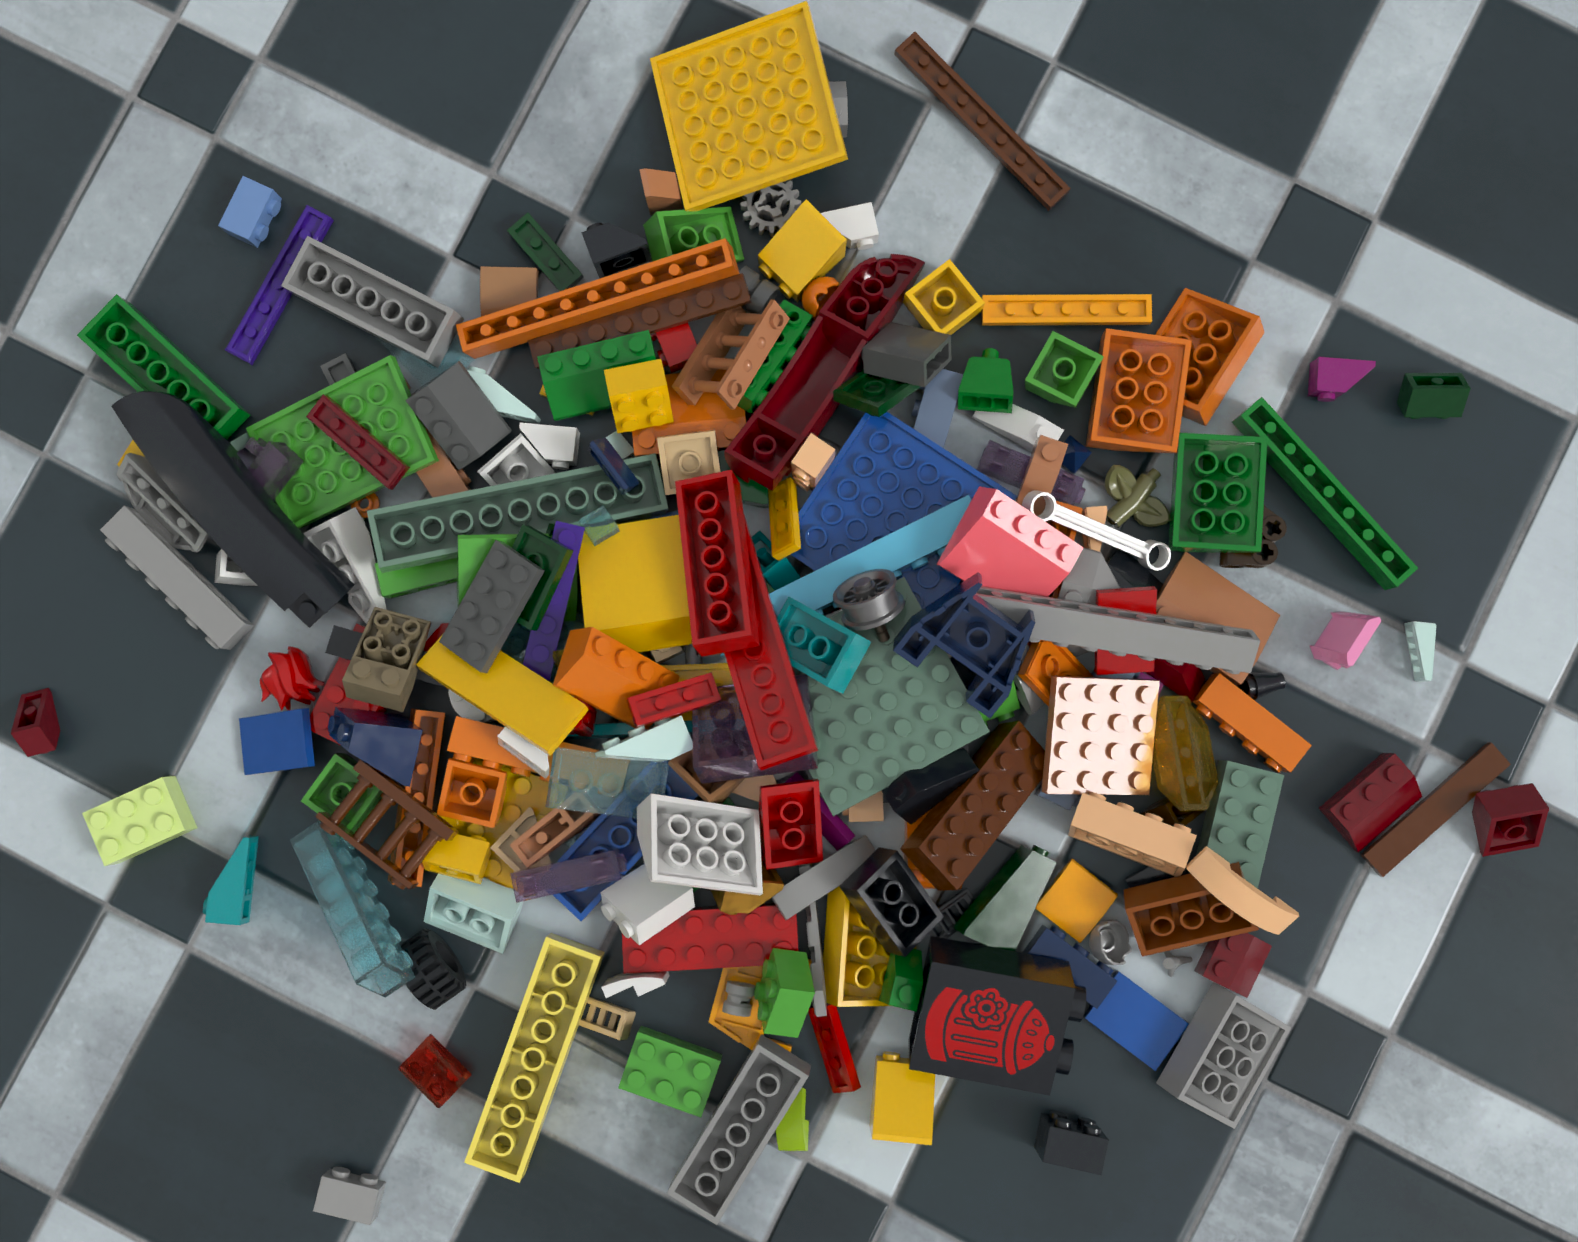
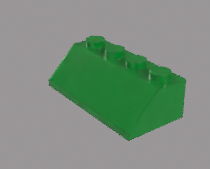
[537,330,657,421]

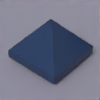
[1062,435,1092,475]

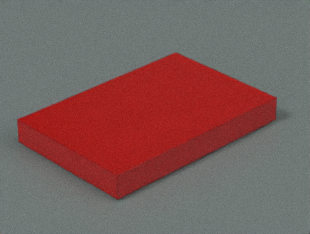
[1094,586,1157,675]

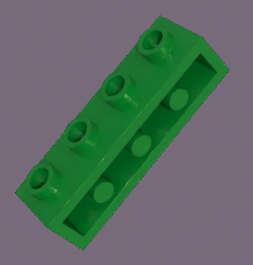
[737,300,813,414]

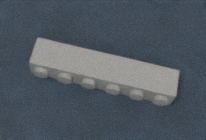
[100,505,254,650]

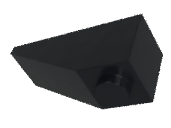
[882,748,979,825]

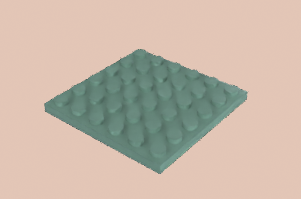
[792,577,990,816]

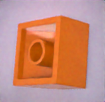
[436,758,507,828]

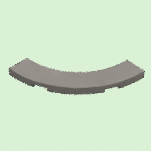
[799,863,827,1017]

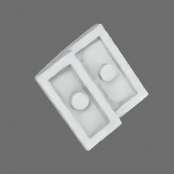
[601,971,670,998]

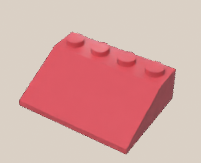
[937,486,1084,597]

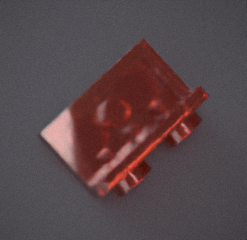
[398,1034,472,1108]

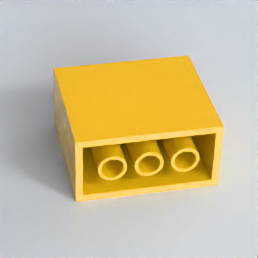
[578,515,692,652]

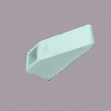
[595,715,695,762]

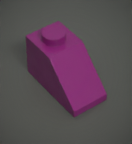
[1308,357,1376,402]

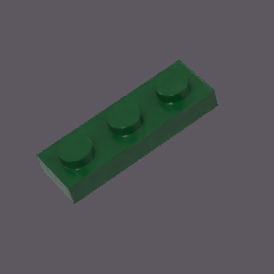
[507,213,584,291]

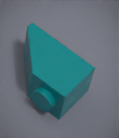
[751,531,801,591]

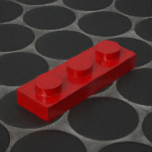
[626,672,721,728]
[808,1004,861,1093]

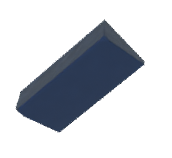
[588,438,639,495]

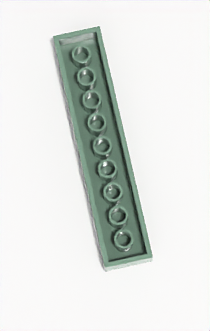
[367,453,668,573]

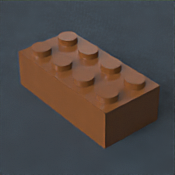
[1123,862,1259,957]

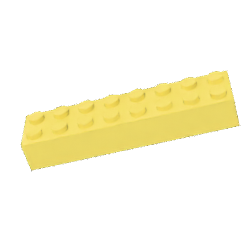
[464,933,605,1183]

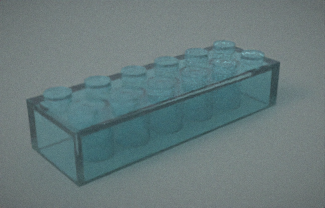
[290,820,415,998]

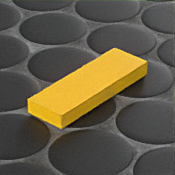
[768,477,801,561]

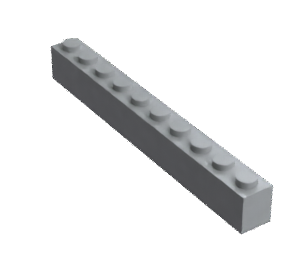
[976,586,1260,674]

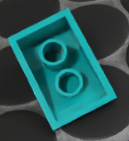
[777,597,871,694]

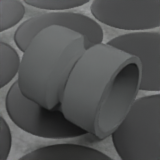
[739,266,779,314]

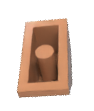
[640,168,683,215]

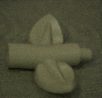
[1105,465,1171,528]

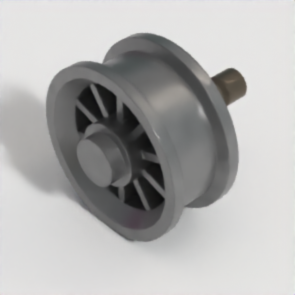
[833,569,905,642]

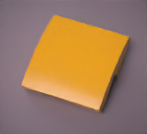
[1036,859,1118,943]

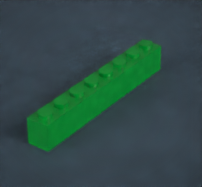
[1232,397,1418,590]

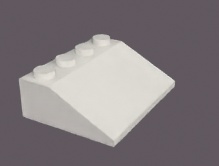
[637,793,763,896]

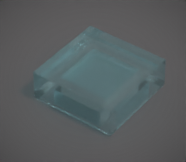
[579,505,620,546]

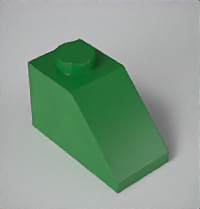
[879,949,923,1012]

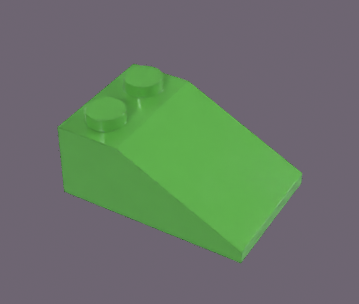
[643,207,744,263]

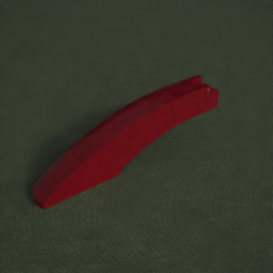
[724,254,925,491]

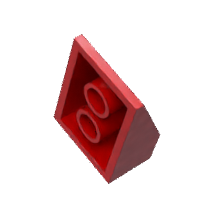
[759,779,823,870]

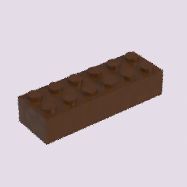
[900,721,1045,891]

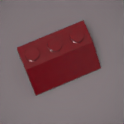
[1319,753,1423,852]

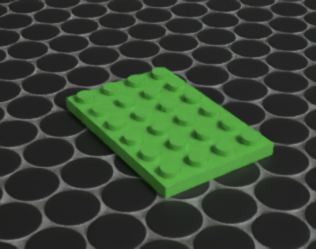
[246,355,439,529]

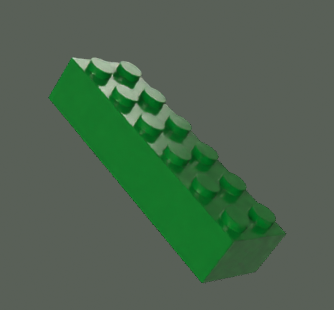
[77,294,250,440]

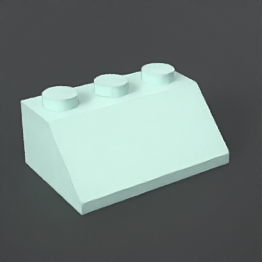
[424,874,525,954]

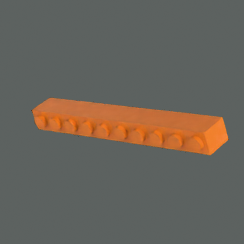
[456,238,740,359]

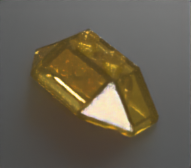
[1153,696,1218,811]

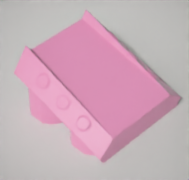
[1309,612,1381,670]

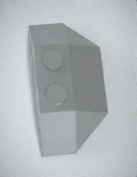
[116,453,209,552]
[1058,548,1120,657]

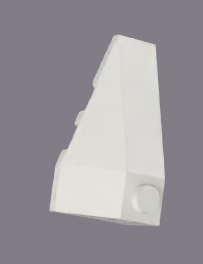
[303,507,387,624]

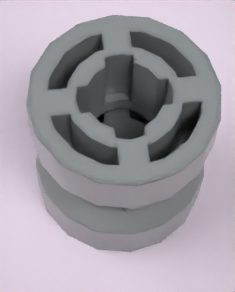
[722,981,755,1017]

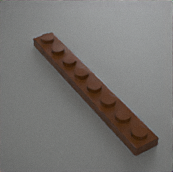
[894,32,1071,211]
[528,273,752,369]

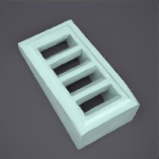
[1404,621,1436,682]

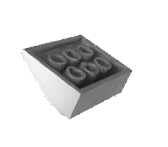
[1156,982,1291,1129]

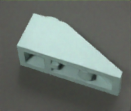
[467,367,541,424]

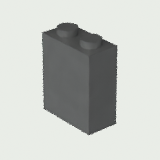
[861,322,952,387]

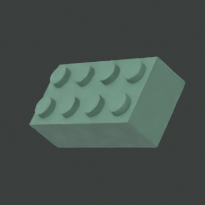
[1196,760,1284,889]

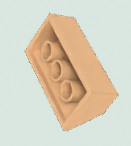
[1068,792,1197,877]

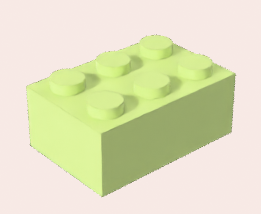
[82,776,197,866]

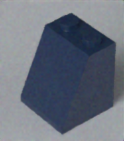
[328,707,423,786]

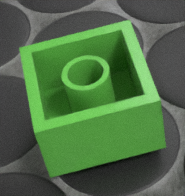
[301,753,382,833]
[754,948,815,1038]

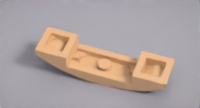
[1186,846,1299,935]

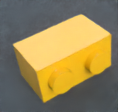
[422,833,492,884]

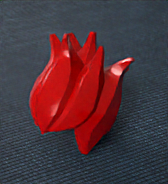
[259,646,325,711]

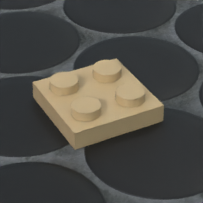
[657,429,721,495]

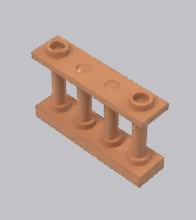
[671,299,790,410]

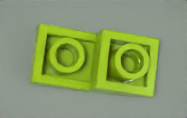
[776,1088,809,1151]

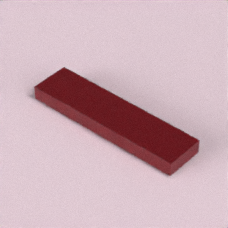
[306,394,410,490]

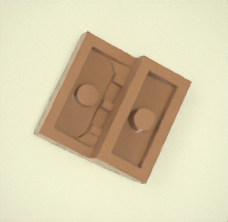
[480,266,539,317]

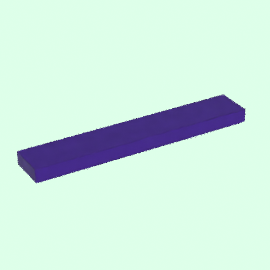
[225,205,334,365]

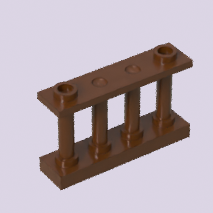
[315,759,459,890]

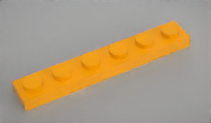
[981,294,1152,326]

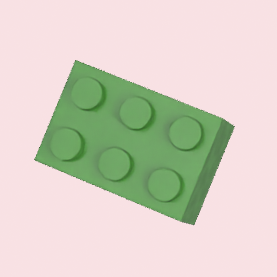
[618,1026,722,1118]

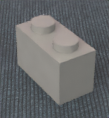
[313,1167,386,1225]

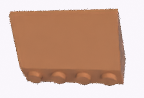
[1156,552,1280,685]

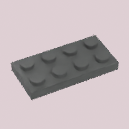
[439,540,545,673]

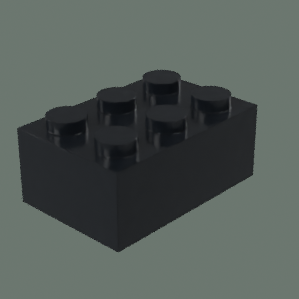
[839,847,944,957]

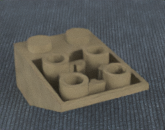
[342,607,431,712]

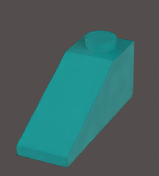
[203,836,259,925]

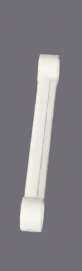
[1022,490,1171,571]

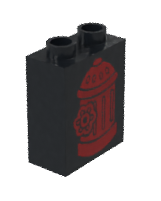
[908,936,1086,1096]

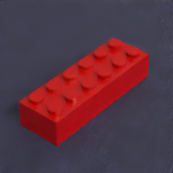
[675,470,760,657]
[622,902,799,974]

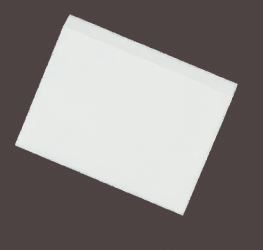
[477,433,555,486]

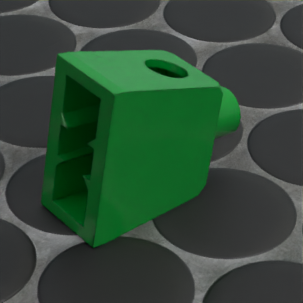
[958,348,1014,413]

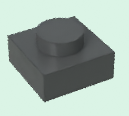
[320,353,356,385]

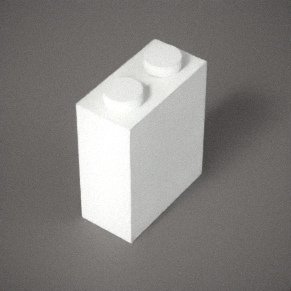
[601,863,695,945]

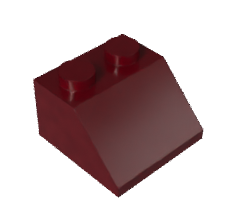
[1472,783,1549,857]
[1194,933,1272,998]

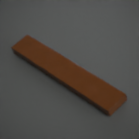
[1360,742,1511,877]

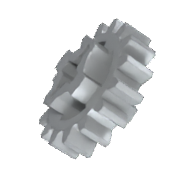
[740,180,801,237]

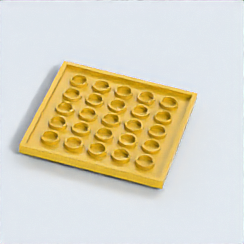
[650,1,848,211]

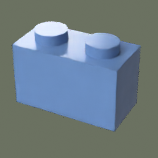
[218,176,282,248]

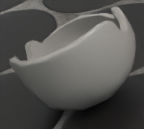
[1089,920,1132,965]

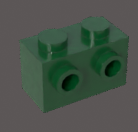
[1397,373,1471,419]

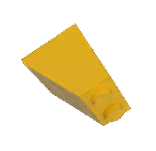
[758,199,847,302]
[869,1052,935,1145]

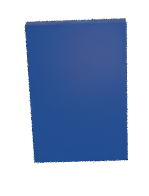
[239,708,315,775]
[1083,970,1189,1071]

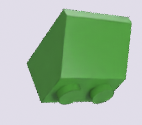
[1025,331,1104,408]

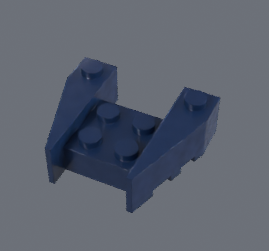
[893,572,1035,718]

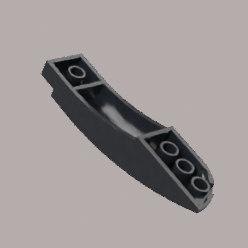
[111,391,355,628]

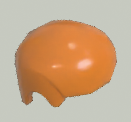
[802,276,839,321]

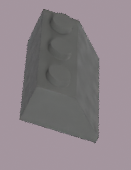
[405,361,512,470]

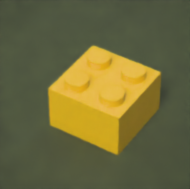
[903,259,985,335]
[604,359,674,434]

